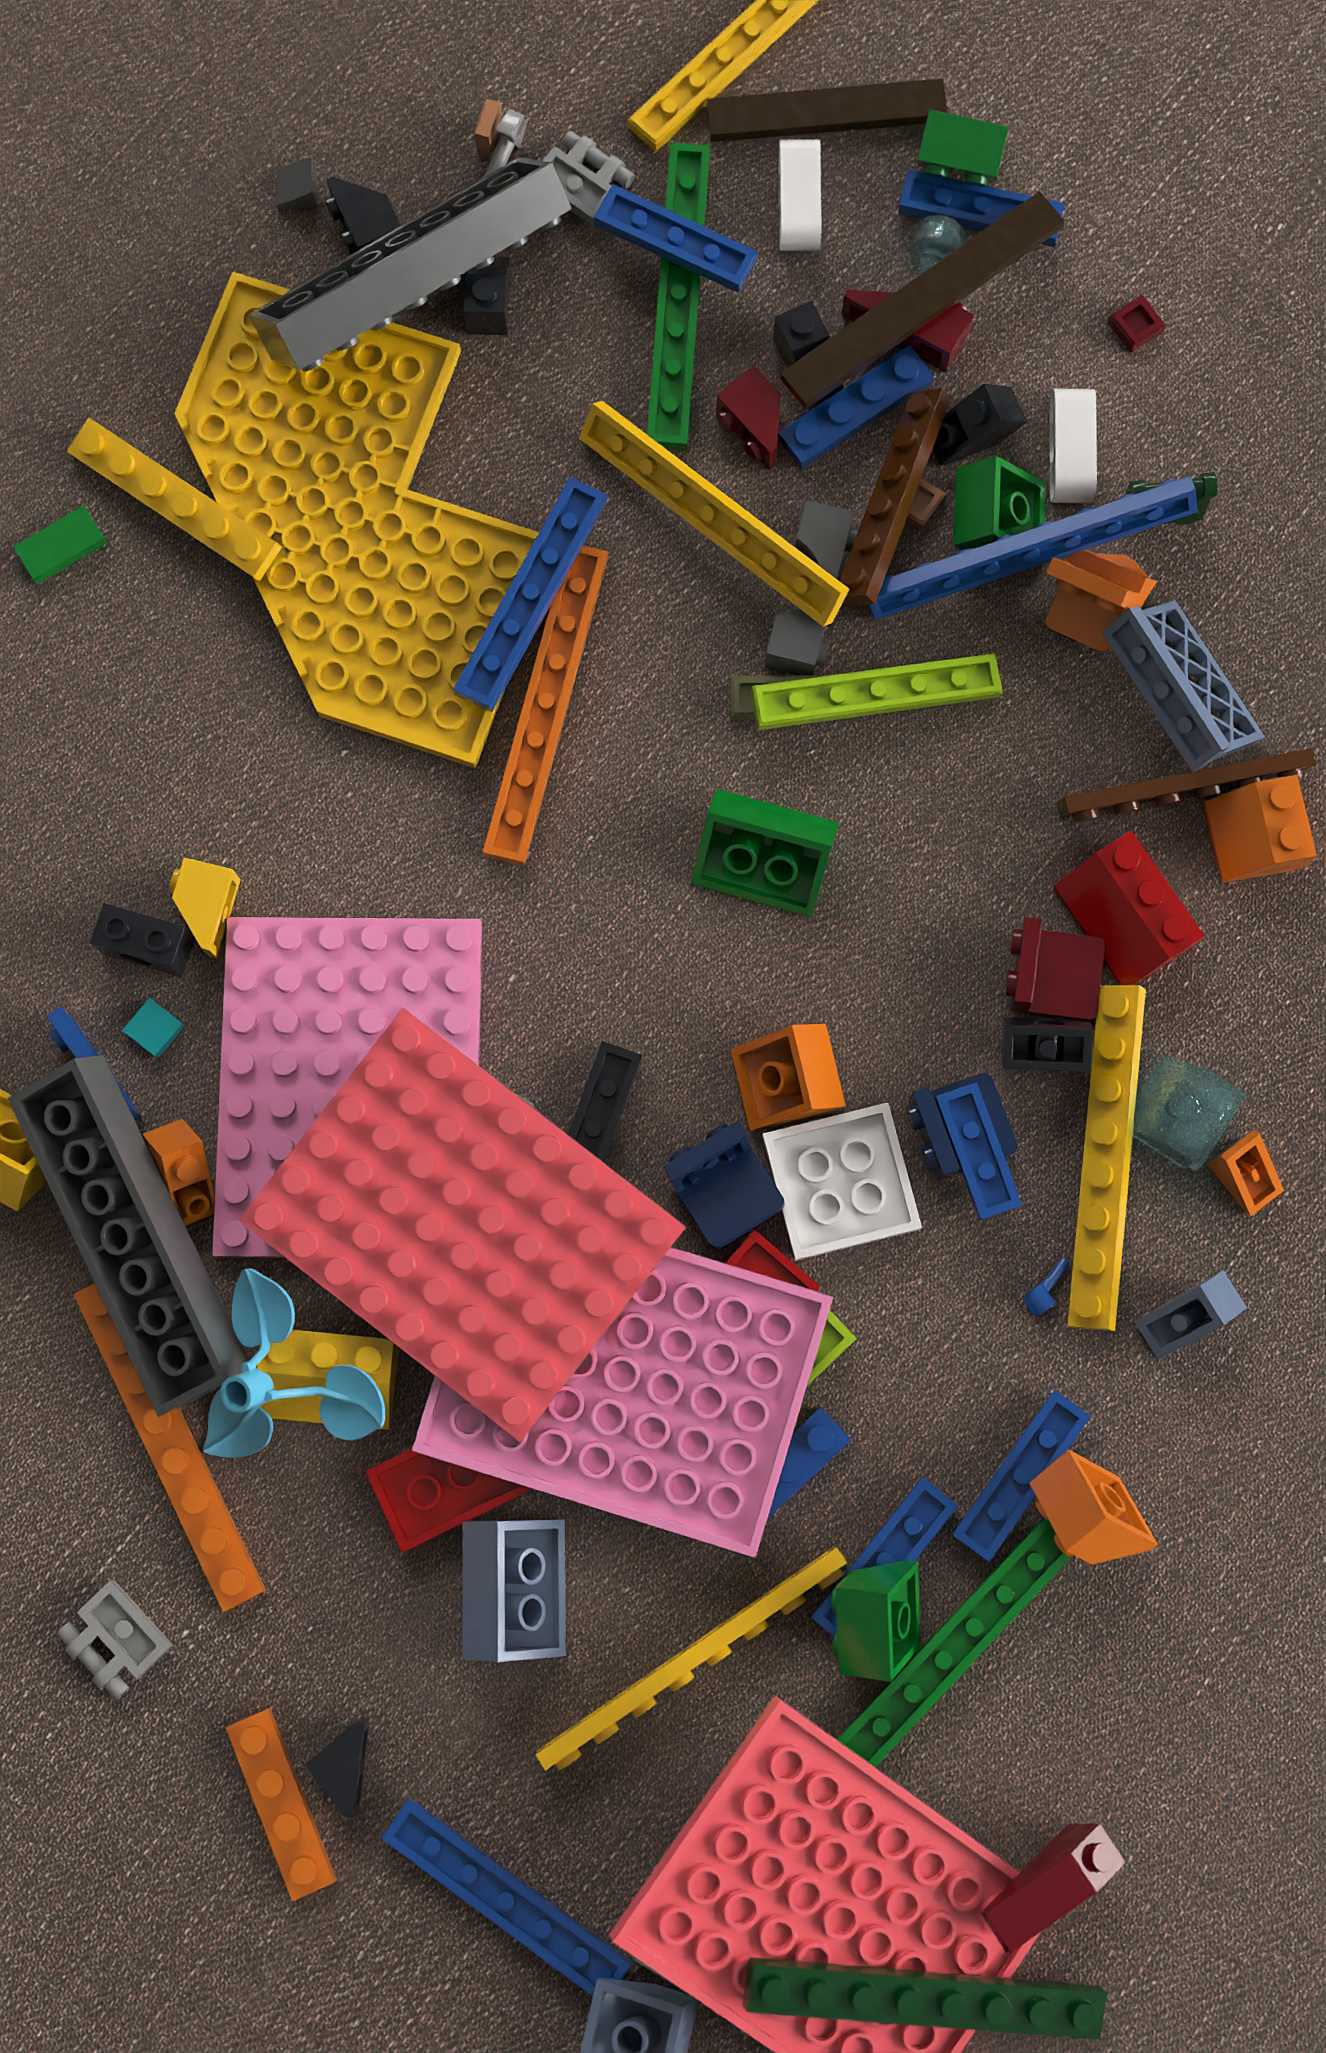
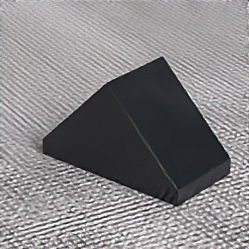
[305,1717,370,1818]

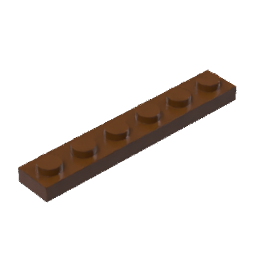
[840,388,951,607]
[1057,748,1316,823]

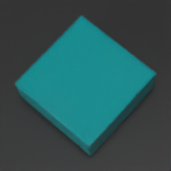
[122,998,185,1059]

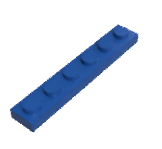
[453,477,607,713]
[381,1797,631,1996]

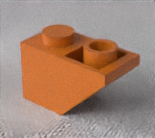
[142,1119,215,1226]

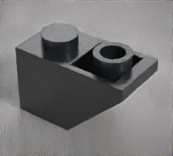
[324,177,401,255]
[932,384,1027,466]

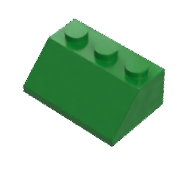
[691,789,839,917]

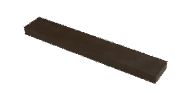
[707,78,948,142]

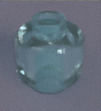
[909,215,966,274]

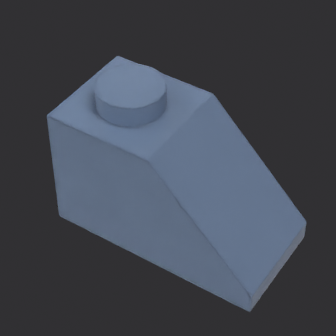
[1135,1270,1247,1360]

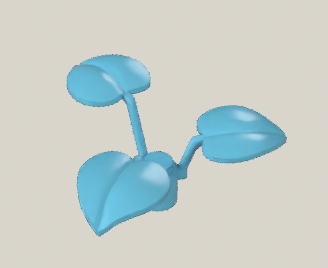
[203,1269,385,1458]

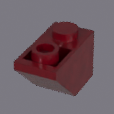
[716,365,781,470]

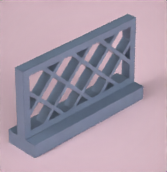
[1102,601,1265,772]

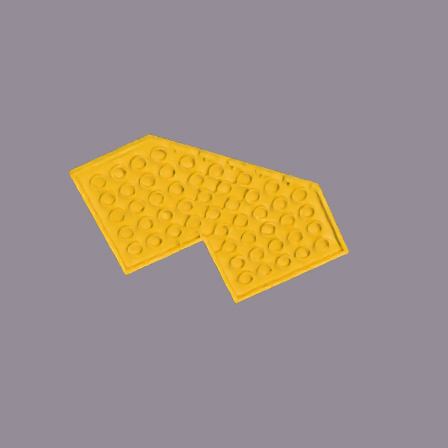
[174,271,539,769]

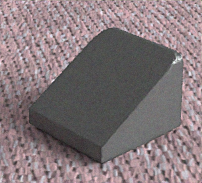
[277,157,317,209]

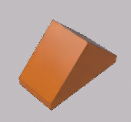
[1207,1130,1284,1216]

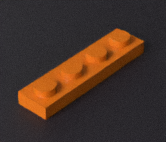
[225,1708,337,1901]

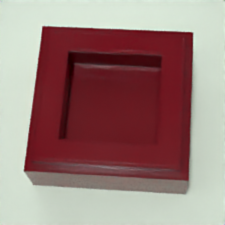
[1107,295,1166,353]

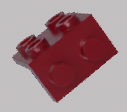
[1005,917,1105,1021]

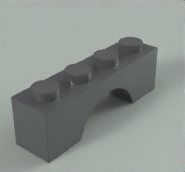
[765,500,859,675]

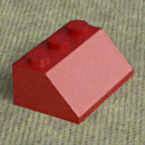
[1052,831,1205,985]

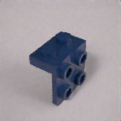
[905,1073,1017,1180]
[664,1121,785,1249]

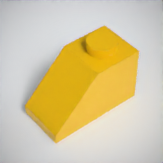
[170,858,241,959]

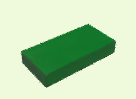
[13,505,107,584]

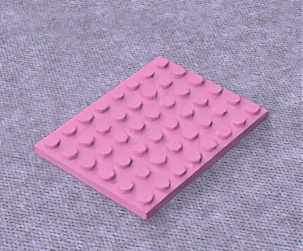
[212,917,482,1258]
[412,1247,833,1558]

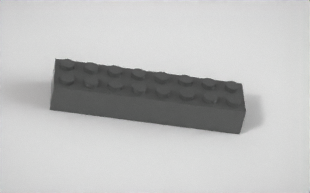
[249,157,572,371]
[8,1055,249,1417]

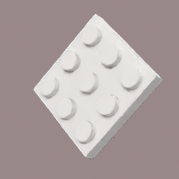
[762,1103,922,1261]

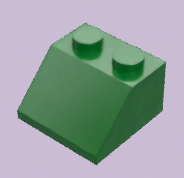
[917,109,1009,187]
[953,455,1046,550]
[831,1560,921,1682]

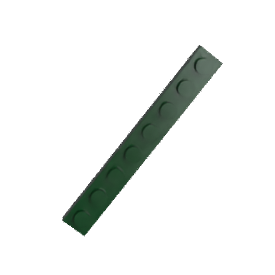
[742,1957,1107,2039]

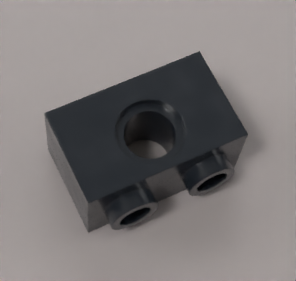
[90,903,195,978]
[1001,1017,1094,1072]

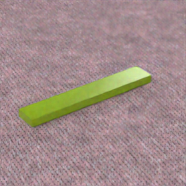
[750,653,1003,730]

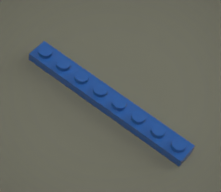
[870,476,1198,620]

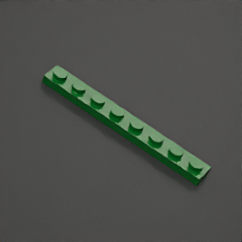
[647,143,710,451]
[835,1517,1071,1767]

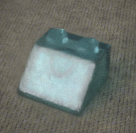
[1133,1055,1247,1173]

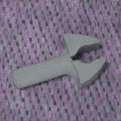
[483,109,527,178]

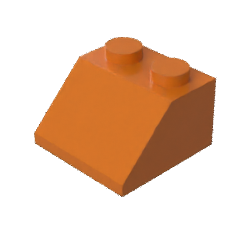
[1203,775,1317,883]
[731,1024,846,1132]
[1030,1449,1158,1565]

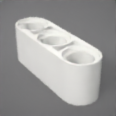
[779,140,821,251]
[1049,388,1097,504]

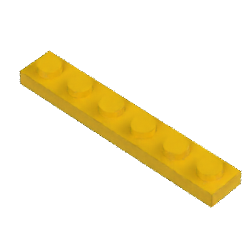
[67,417,282,582]

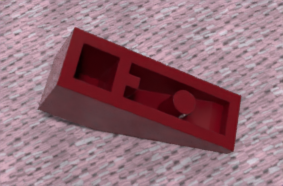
[841,289,974,373]
[981,1823,1125,1953]

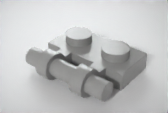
[542,131,635,227]
[56,1580,173,1700]

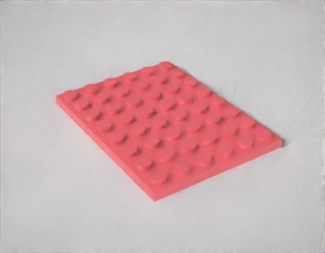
[238,1008,686,1442]
[609,1695,1041,2053]

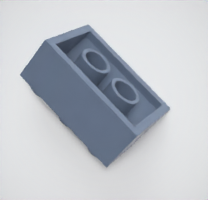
[463,1519,566,1662]
[580,1977,699,2053]

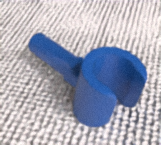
[1024,1258,1070,1316]

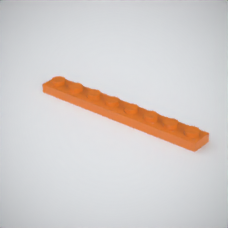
[483,546,608,866]
[73,1283,266,1612]

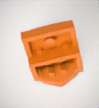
[1045,550,1157,651]

